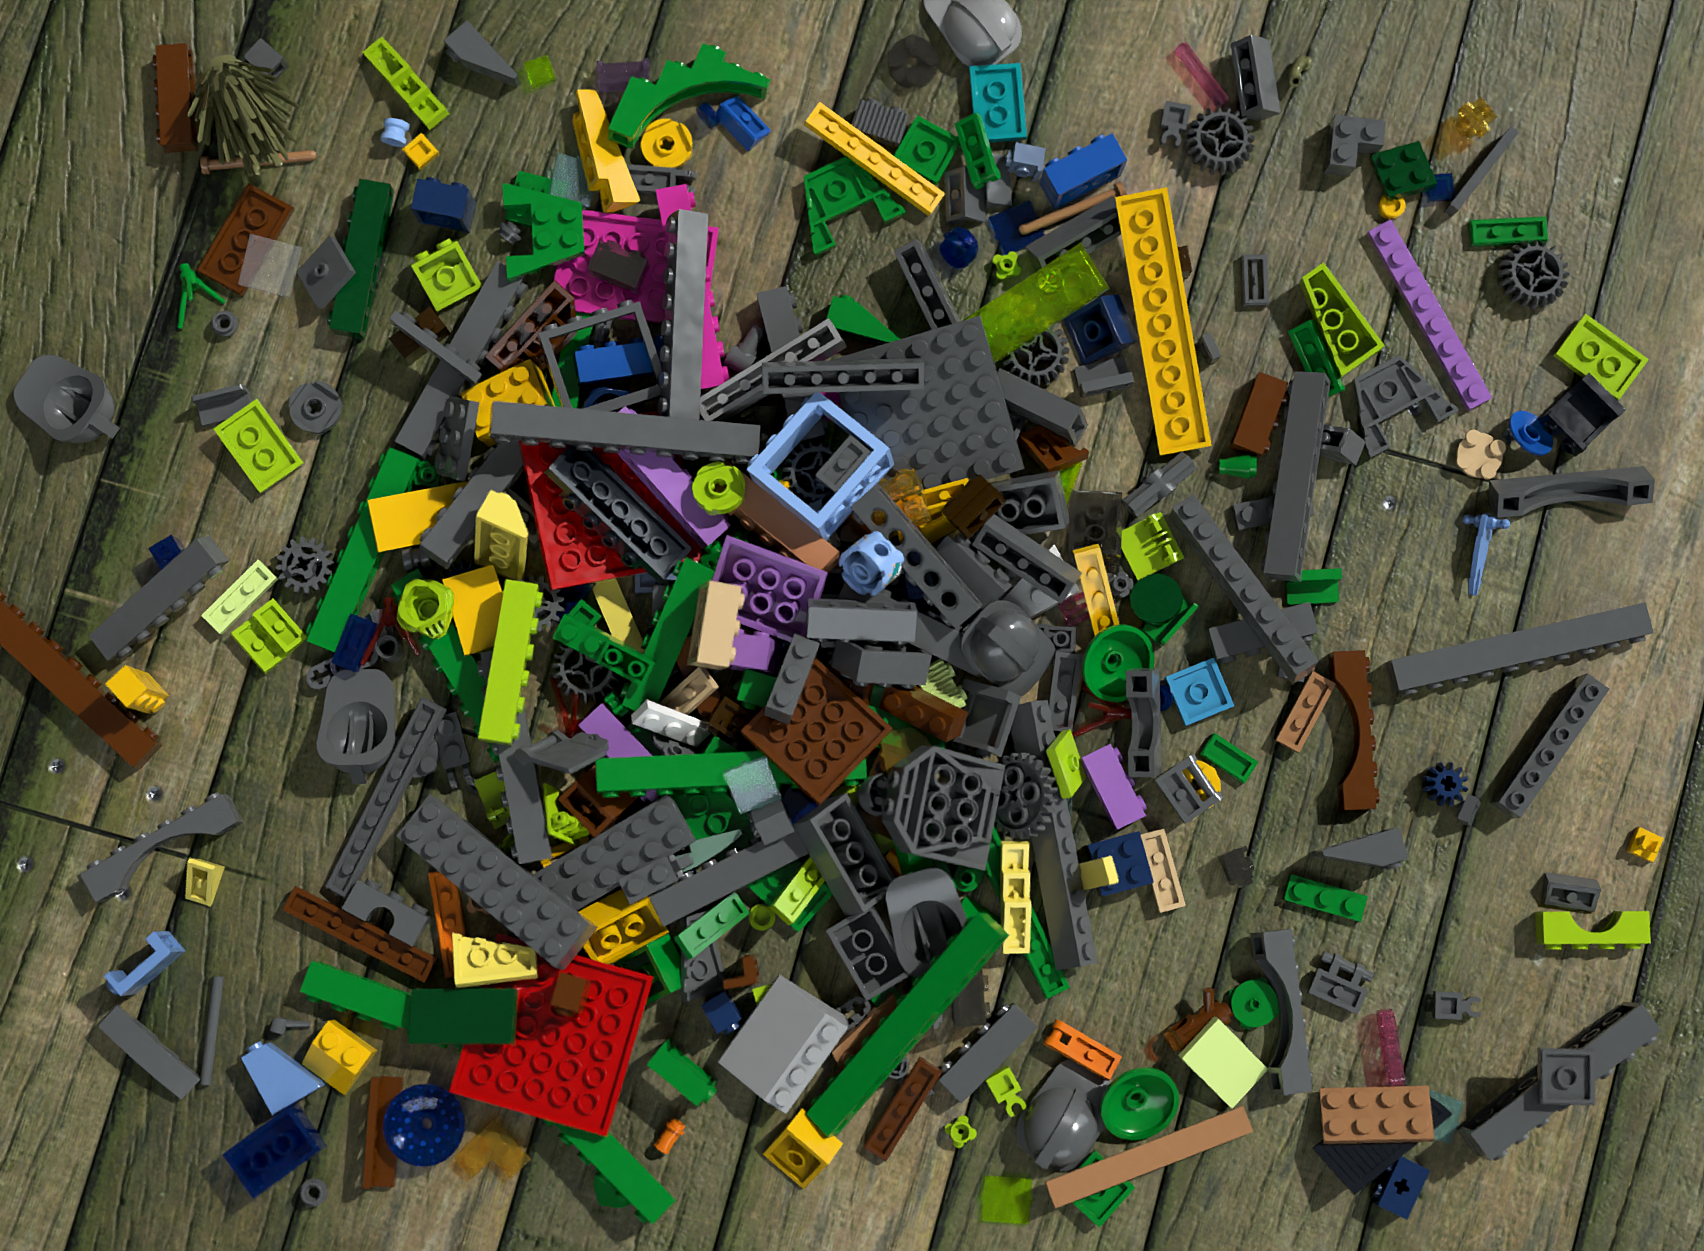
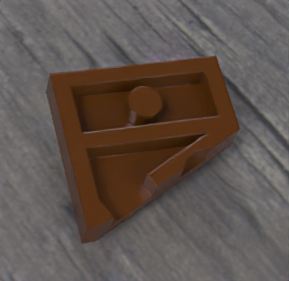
[1018,425,1089,473]

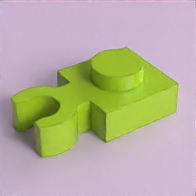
[985,1065,1026,1117]

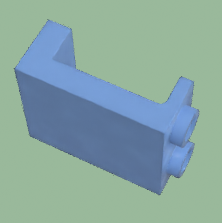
[104,931,185,996]

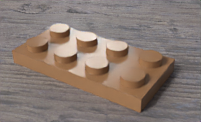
[1319,1086,1434,1144]

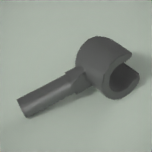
[270,1017,310,1034]

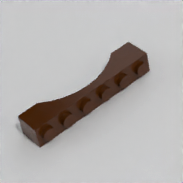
[1328,650,1380,811]

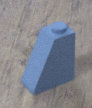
[241,1041,325,1115]

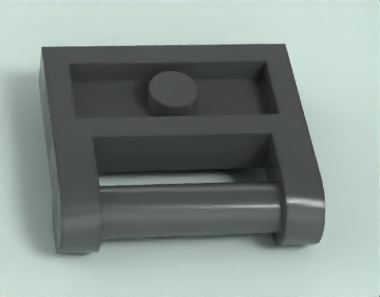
[1154,754,1224,824]

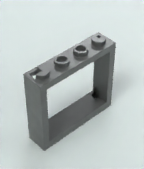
[538,300,662,412]

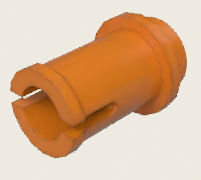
[654,1118,686,1154]

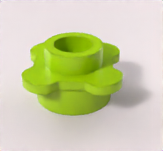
[993,251,1021,280]
[945,1115,977,1148]

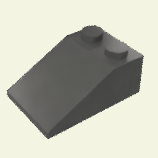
[1312,827,1409,870]

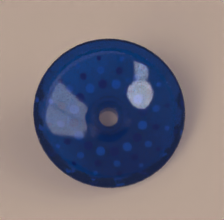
[383,1084,465,1167]

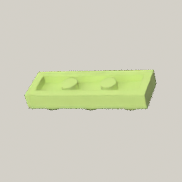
[201,560,278,635]

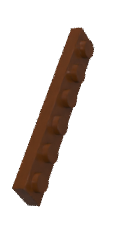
[282,886,438,983]

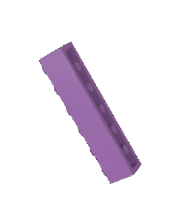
[617,406,731,549]

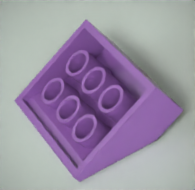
[712,535,828,642]

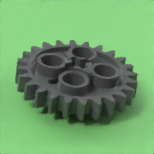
[994,753,1058,839]

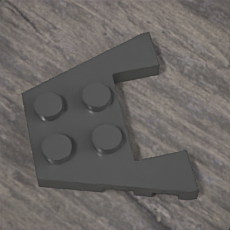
[1352,355,1459,459]

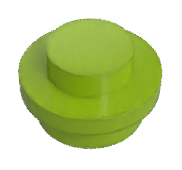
[749,904,775,931]

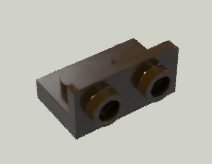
[701,696,755,752]

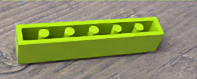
[478,579,543,746]

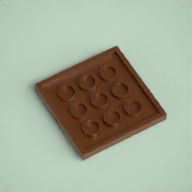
[740,658,893,806]

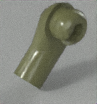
[1288,55,1312,87]

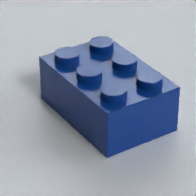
[1039,133,1127,210]

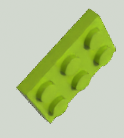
[1553,313,1649,401]
[214,399,305,494]

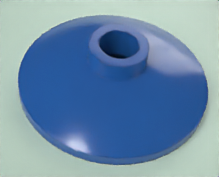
[1509,411,1553,456]

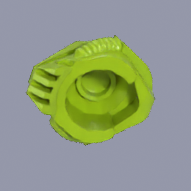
[396,579,454,639]

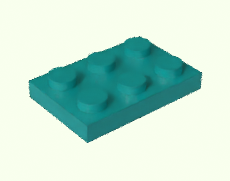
[969,63,1027,143]

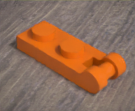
[1043,1020,1122,1081]

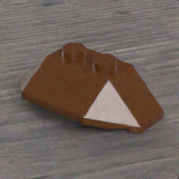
[485,280,577,372]

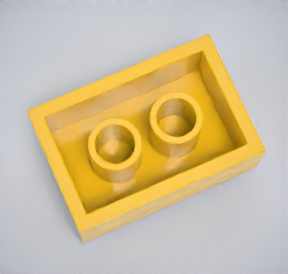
[460,359,555,447]

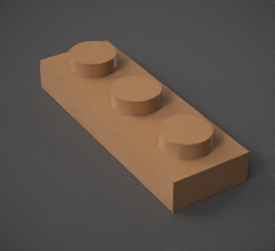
[1274,671,1336,753]

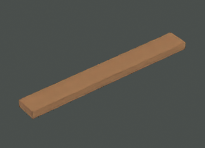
[1044,1106,1253,1208]

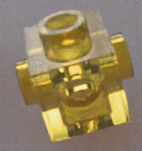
[1453,97,1497,141]

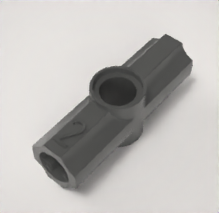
[1122,451,1196,519]

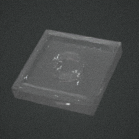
[238,234,302,298]

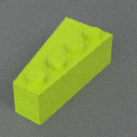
[1299,262,1385,379]

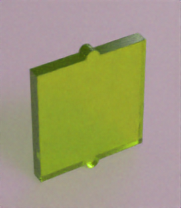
[980,1175,1033,1225]

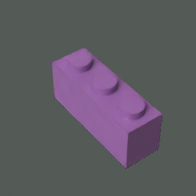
[1080,744,1147,830]

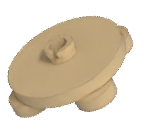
[1455,430,1506,479]

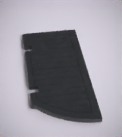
[1312,1083,1452,1196]

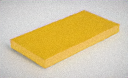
[367,481,469,552]

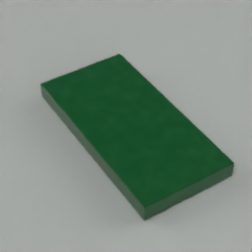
[408,988,518,1045]

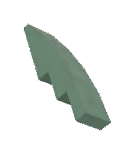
[675,829,744,873]

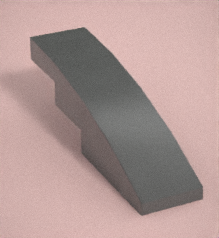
[98,1004,200,1100]

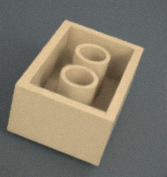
[687,581,744,670]

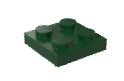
[1369,141,1438,202]

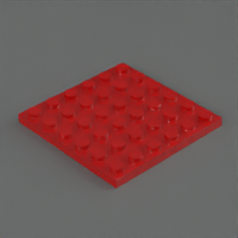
[518,411,702,591]
[449,933,654,1137]

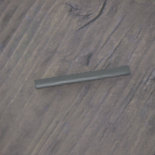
[200,976,224,1085]

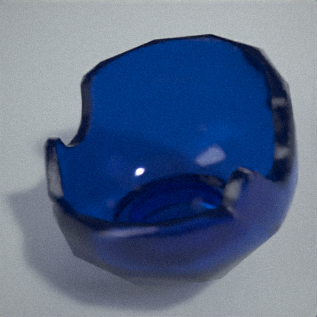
[939,227,979,269]

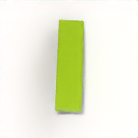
[362,36,449,130]

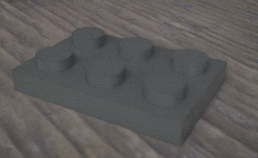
[435,396,479,481]

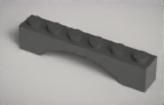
[1488,466,1655,518]
[80,792,244,902]
[1250,929,1313,1095]

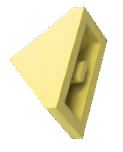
[185,858,225,906]

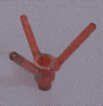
[360,597,421,666]
[550,676,605,739]
[1072,685,1132,738]

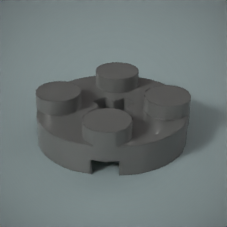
[289,381,343,435]

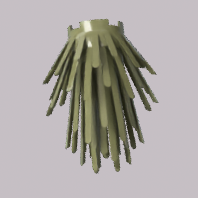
[188,55,299,176]

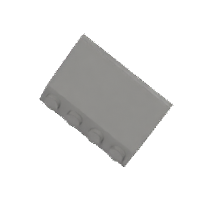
[718,974,848,1114]

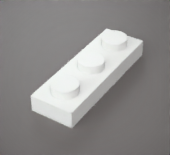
[631,700,711,747]

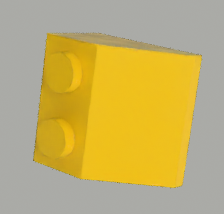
[302,1019,378,1095]
[763,1109,843,1189]

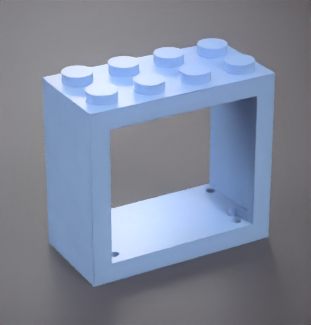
[747,392,894,541]

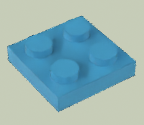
[1164,658,1234,726]

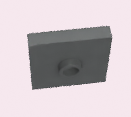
[297,236,356,309]
[1537,1048,1595,1105]

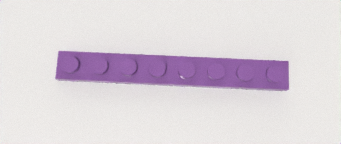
[1367,220,1492,412]

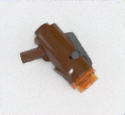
[1163,987,1233,1053]

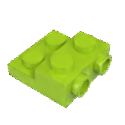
[411,238,482,311]

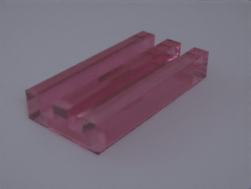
[1057,592,1117,627]

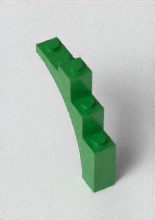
[608,43,771,149]

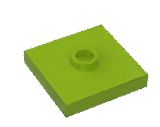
[1046,729,1086,799]

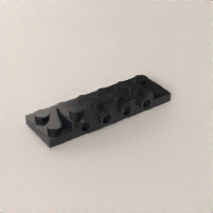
[544,445,692,584]

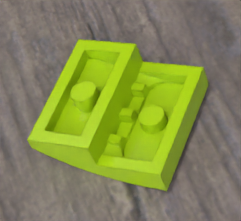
[231,598,307,675]

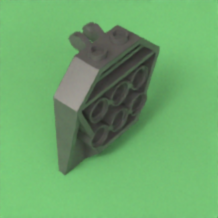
[874,746,1005,870]

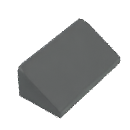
[983,153,1012,208]
[1541,872,1601,912]

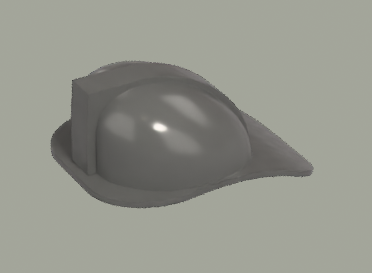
[14,355,120,443]
[960,600,1055,696]
[316,669,395,784]
[886,868,967,978]
[1016,1059,1112,1171]

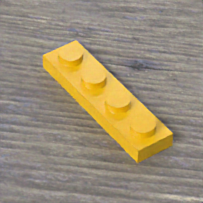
[1073,544,1119,636]

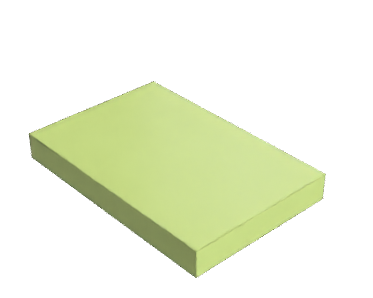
[1178,1016,1268,1108]

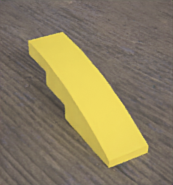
[1000,841,1031,954]

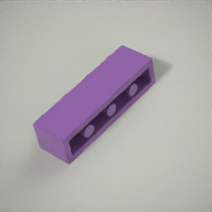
[578,703,661,803]

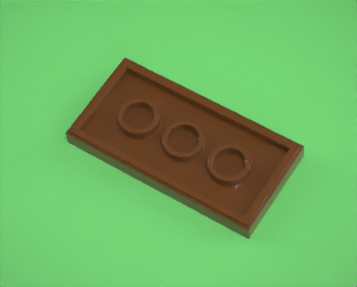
[196,183,295,297]

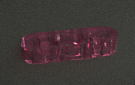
[1376,1008,1405,1087]

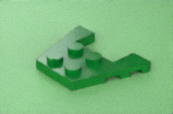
[804,156,905,257]
[502,183,585,282]

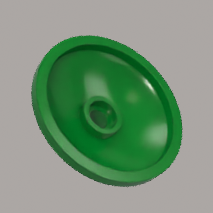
[1082,624,1155,702]
[1100,1067,1179,1140]

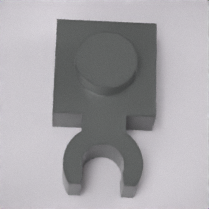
[1160,100,1191,149]
[1432,991,1481,1020]

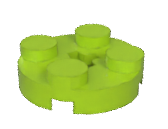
[692,462,746,516]

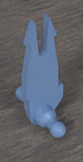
[1462,513,1510,596]

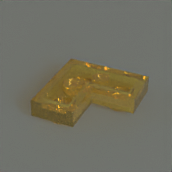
[454,1120,531,1179]

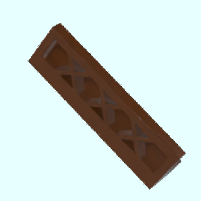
[723,953,760,989]
[362,1075,404,1189]

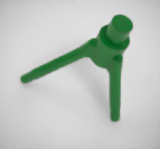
[178,263,226,329]

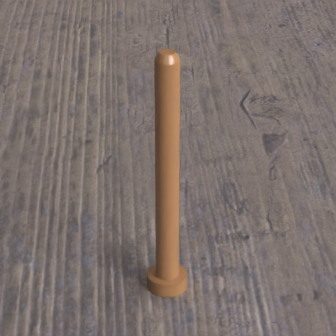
[200,150,317,175]
[1018,182,1127,235]

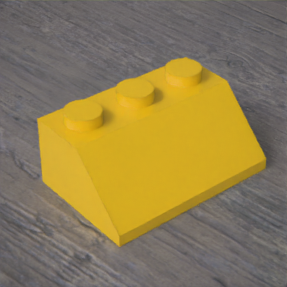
[579,889,669,964]

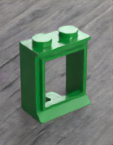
[647,1038,717,1106]

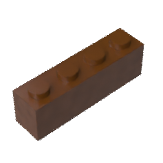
[152,43,198,153]

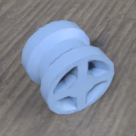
[380,118,410,147]

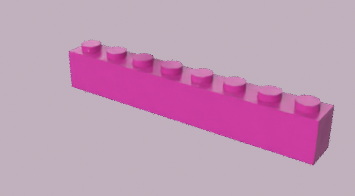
[656,184,729,395]

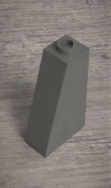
[997,368,1088,447]

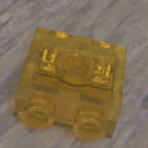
[874,469,932,537]

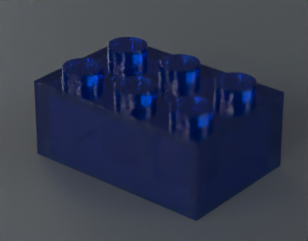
[222,1103,328,1199]

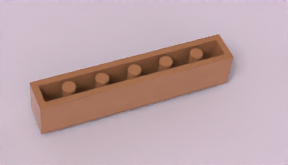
[713,459,839,574]

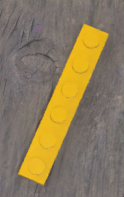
[804,102,945,216]

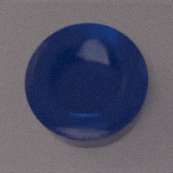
[696,103,720,129]

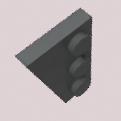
[680,911,729,1003]

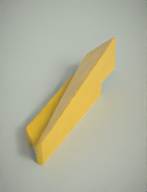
[572,90,640,213]

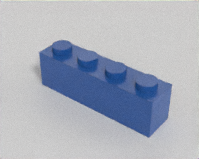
[573,335,664,386]

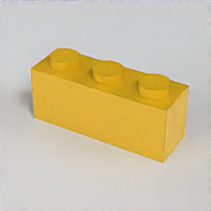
[105,665,169,714]

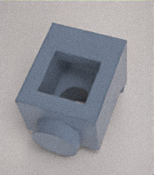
[1004,142,1046,182]

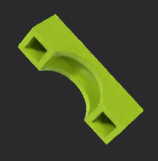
[1535,911,1651,949]

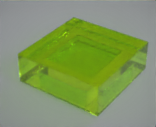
[524,55,557,89]

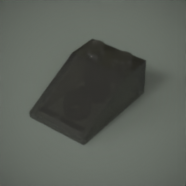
[1066,490,1122,574]

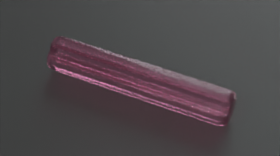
[1175,42,1229,108]

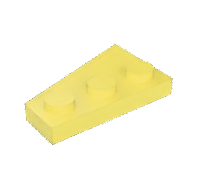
[452,933,538,988]

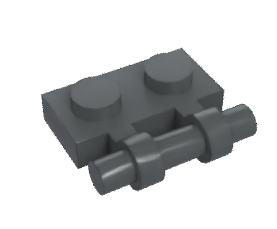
[1307,951,1374,1015]

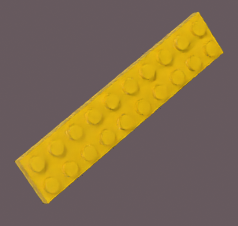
[1115,187,1212,455]

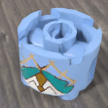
[839,531,904,596]

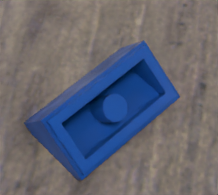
[715,95,771,151]

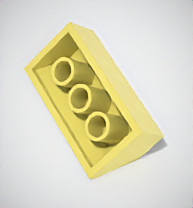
[474,490,528,581]

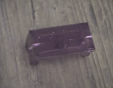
[597,58,651,92]

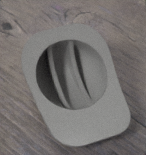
[924,0,1022,67]

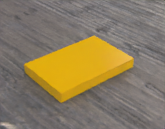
[442,564,503,656]

